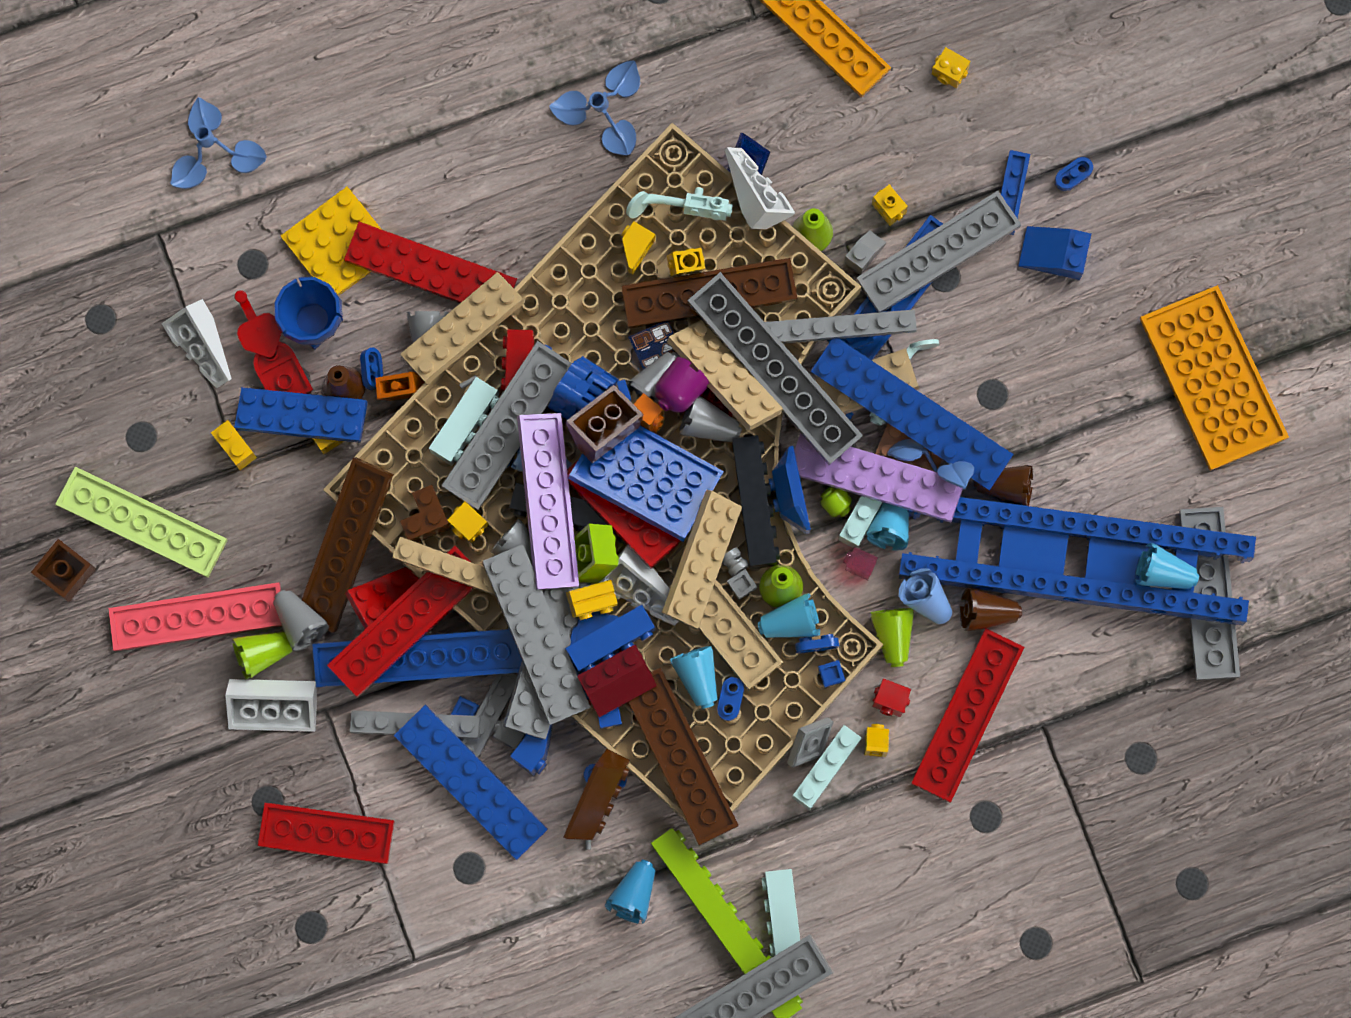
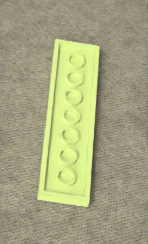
[55,467,228,578]

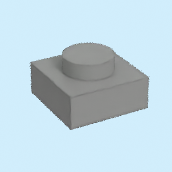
[727,569,757,600]

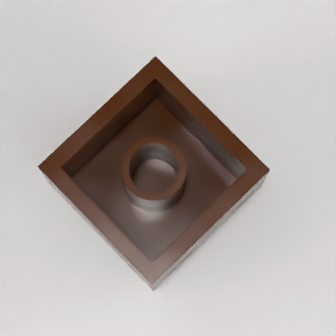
[31,539,96,602]

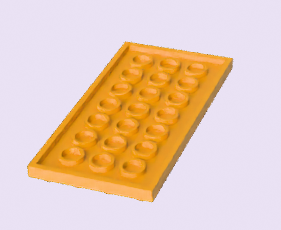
[1140,285,1289,471]

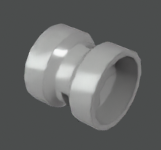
[722,547,750,577]

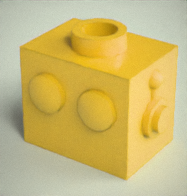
[931,47,971,89]
[872,184,908,226]
[667,248,705,277]
[447,502,489,543]

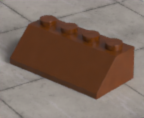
[563,749,630,840]

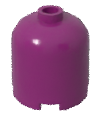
[654,357,709,413]

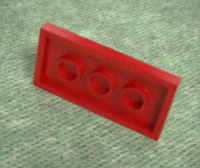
[345,567,419,629]

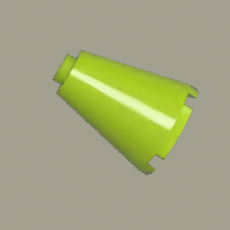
[792,208,833,251]
[759,565,803,608]
[871,608,914,667]
[232,632,292,679]

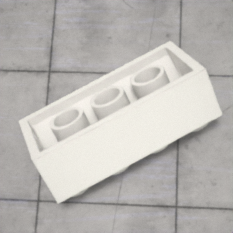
[225,679,317,732]

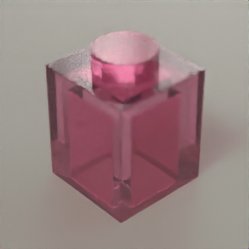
[843,547,878,580]

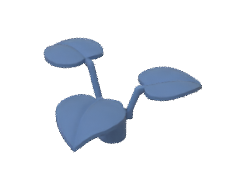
[549,60,640,156]
[170,97,267,189]
[887,439,974,489]

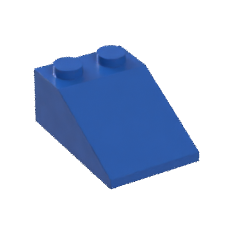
[1018,226,1092,280]
[510,723,554,776]

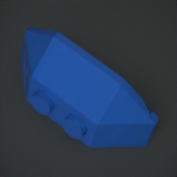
[768,446,811,534]

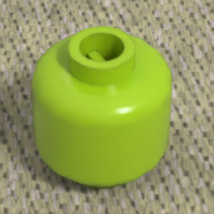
[820,486,852,517]

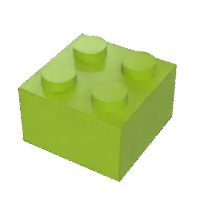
[574,524,619,583]

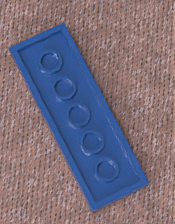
[234,387,368,443]

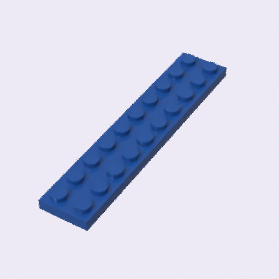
[811,338,1014,490]
[312,629,522,687]

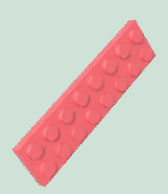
[108,582,282,652]

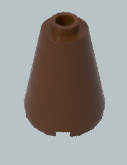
[323,365,365,399]
[973,465,1034,506]
[960,588,1022,631]

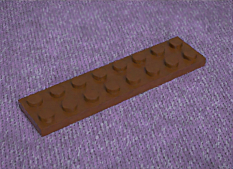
[621,258,798,329]
[302,457,394,632]
[628,668,739,846]

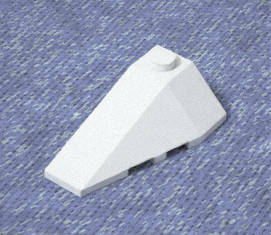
[725,147,795,229]
[162,299,231,389]
[599,545,679,626]

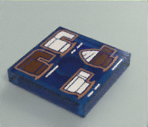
[629,321,678,370]

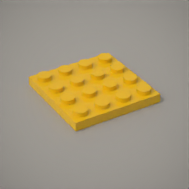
[281,186,381,296]

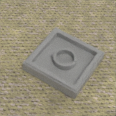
[787,717,834,767]

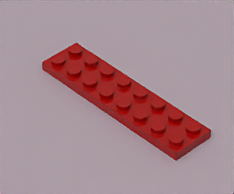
[344,221,517,303]
[327,546,474,698]
[911,628,1025,803]

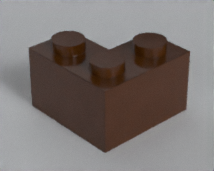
[400,485,451,543]

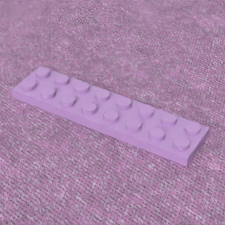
[517,413,579,590]
[794,433,963,523]

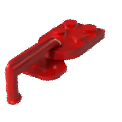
[234,290,314,394]

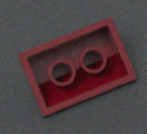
[577,644,657,718]

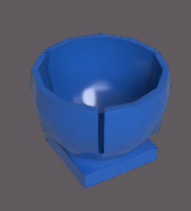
[275,277,343,350]

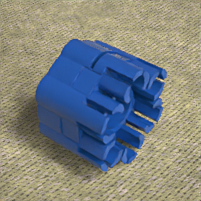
[548,356,619,420]

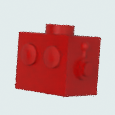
[872,678,911,717]

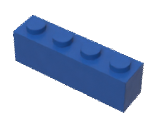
[565,605,655,674]

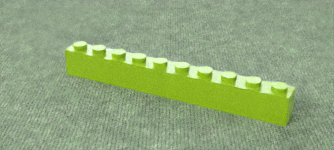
[651,828,803,1018]

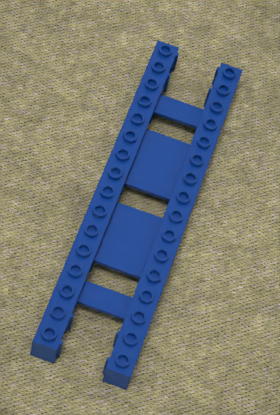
[899,497,1256,626]

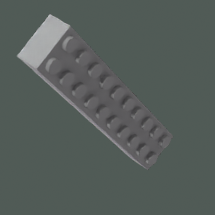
[688,272,863,465]

